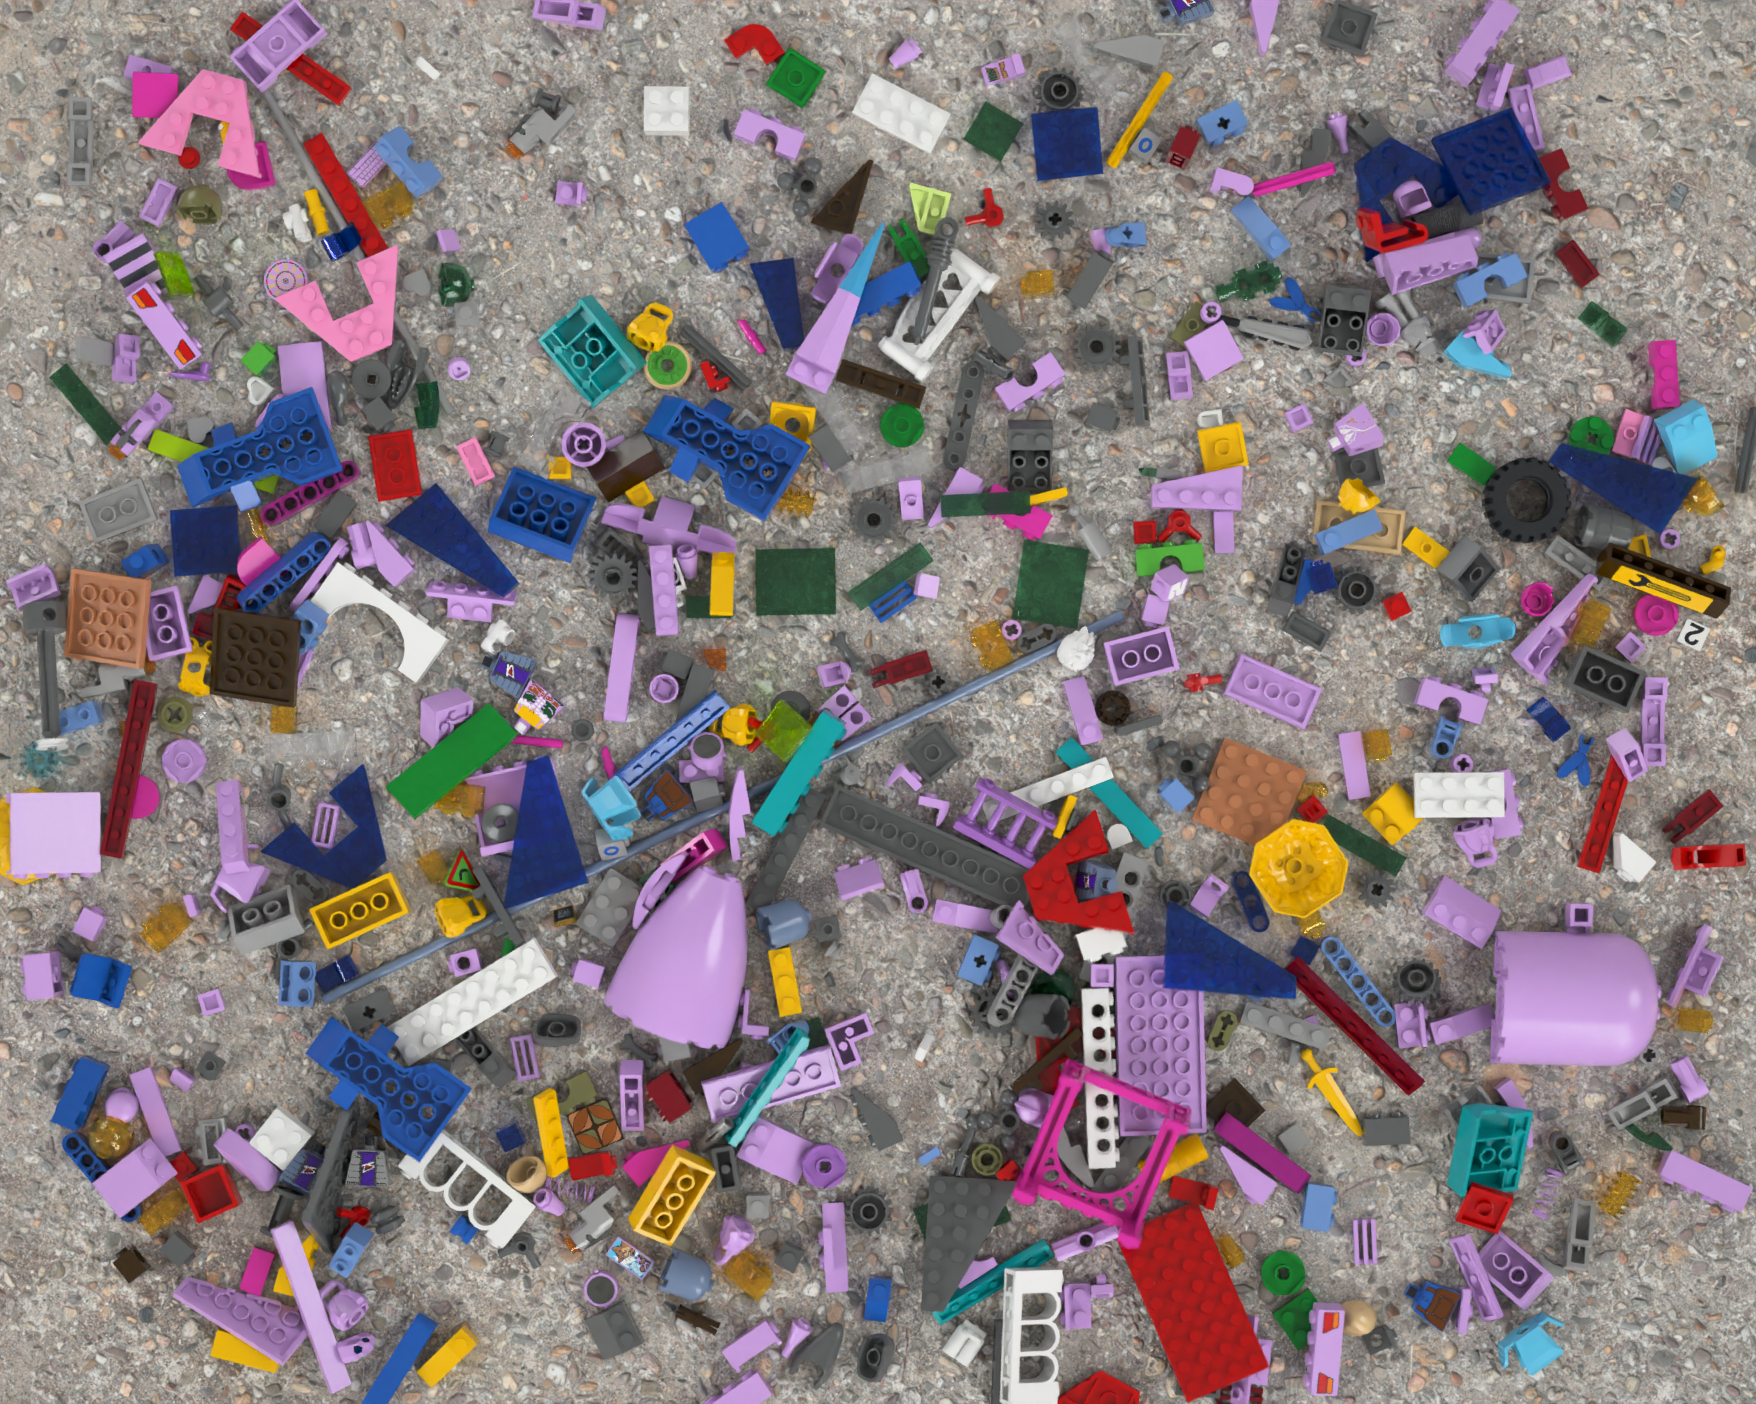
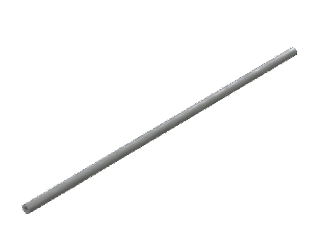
[261,88,455,415]

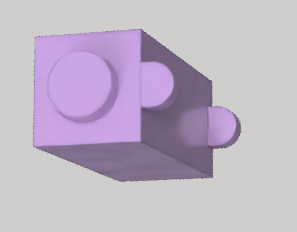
[722,1318,782,1374]

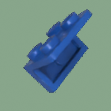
[70,953,132,1009]

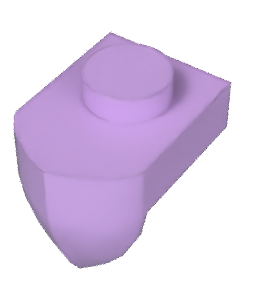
[817,661,851,689]
[886,763,922,791]
[918,792,950,827]

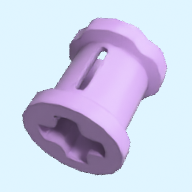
[1450,754,1473,773]

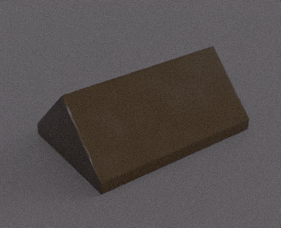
[587,431,665,503]

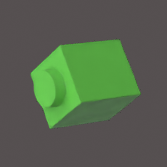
[240,341,278,377]

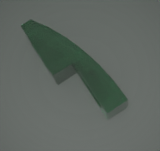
[1578,301,1628,348]
[414,381,439,429]
[1624,1123,1673,1151]

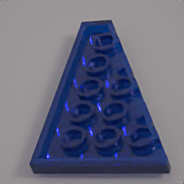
[504,755,589,909]
[1163,901,1297,1000]

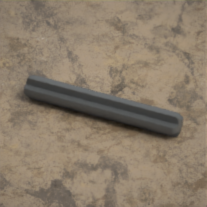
[680,324,751,390]
[1734,407,1756,494]

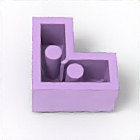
[825,1011,874,1071]

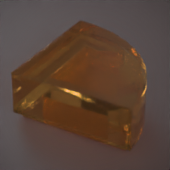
[704,649,727,671]

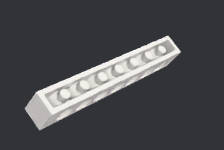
[1080,987,1120,1169]

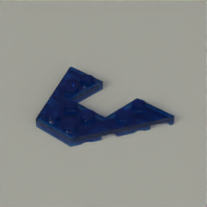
[1354,137,1473,262]
[261,764,387,889]

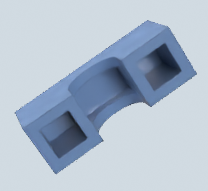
[374,126,443,198]
[1453,252,1528,309]

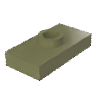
[1170,301,1214,350]

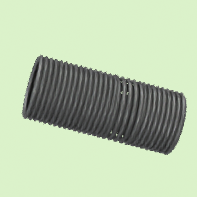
[1411,197,1483,240]

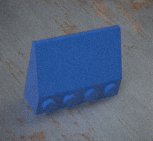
[488,466,596,563]

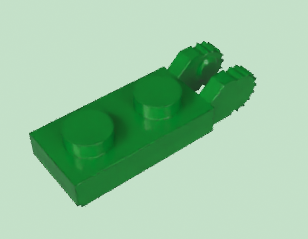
[887,218,930,279]

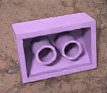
[146,586,193,661]
[1421,875,1501,949]

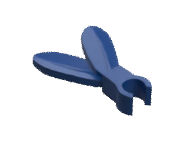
[1269,277,1320,323]
[1557,734,1594,787]

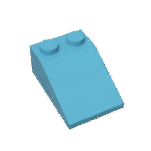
[1654,399,1718,477]

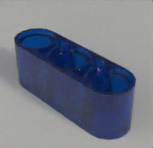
[1231,870,1270,933]

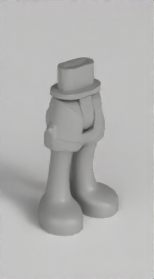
[1373,289,1438,358]

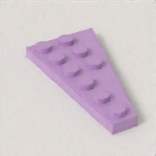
[173,1277,308,1366]

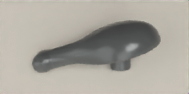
[326,370,348,426]

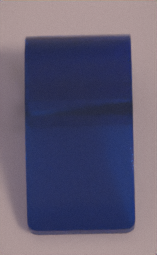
[321,222,363,262]
[1527,697,1571,743]
[315,954,360,993]

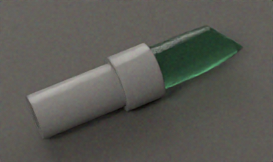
[1139,467,1181,479]

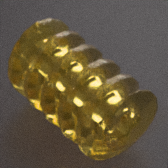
[772,486,816,519]
[1597,1171,1643,1221]

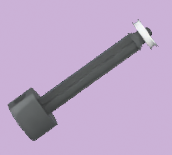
[22,601,69,751]

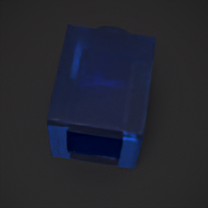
[1306,559,1337,595]

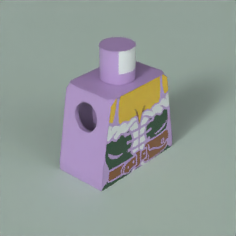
[513,679,566,735]

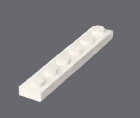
[982,756,1114,822]

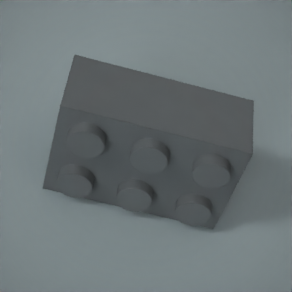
[1562,645,1646,713]

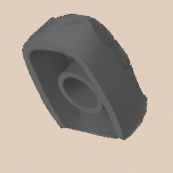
[533,1013,581,1047]
[857,1333,895,1383]

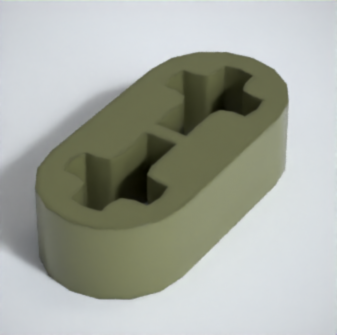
[1207,1010,1237,1051]

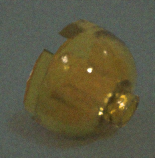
[1682,472,1725,517]
[88,1116,135,1159]

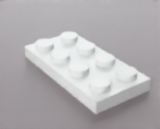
[852,73,951,154]
[1414,772,1505,818]

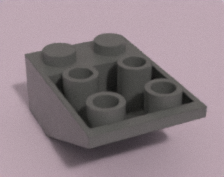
[1317,282,1372,357]
[1007,420,1053,491]

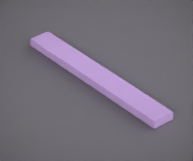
[271,1221,352,1394]

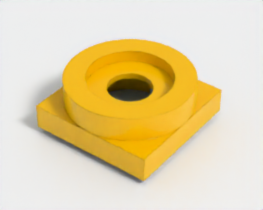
[769,401,817,452]

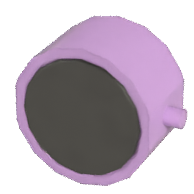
[688,732,727,770]
[584,1269,619,1309]

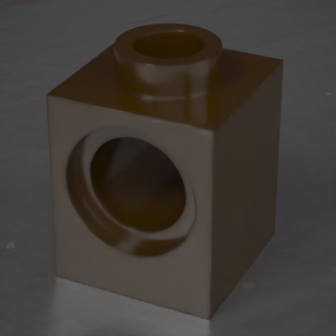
[113,1246,151,1284]

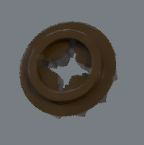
[1095,690,1131,726]

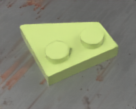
[909,183,951,236]

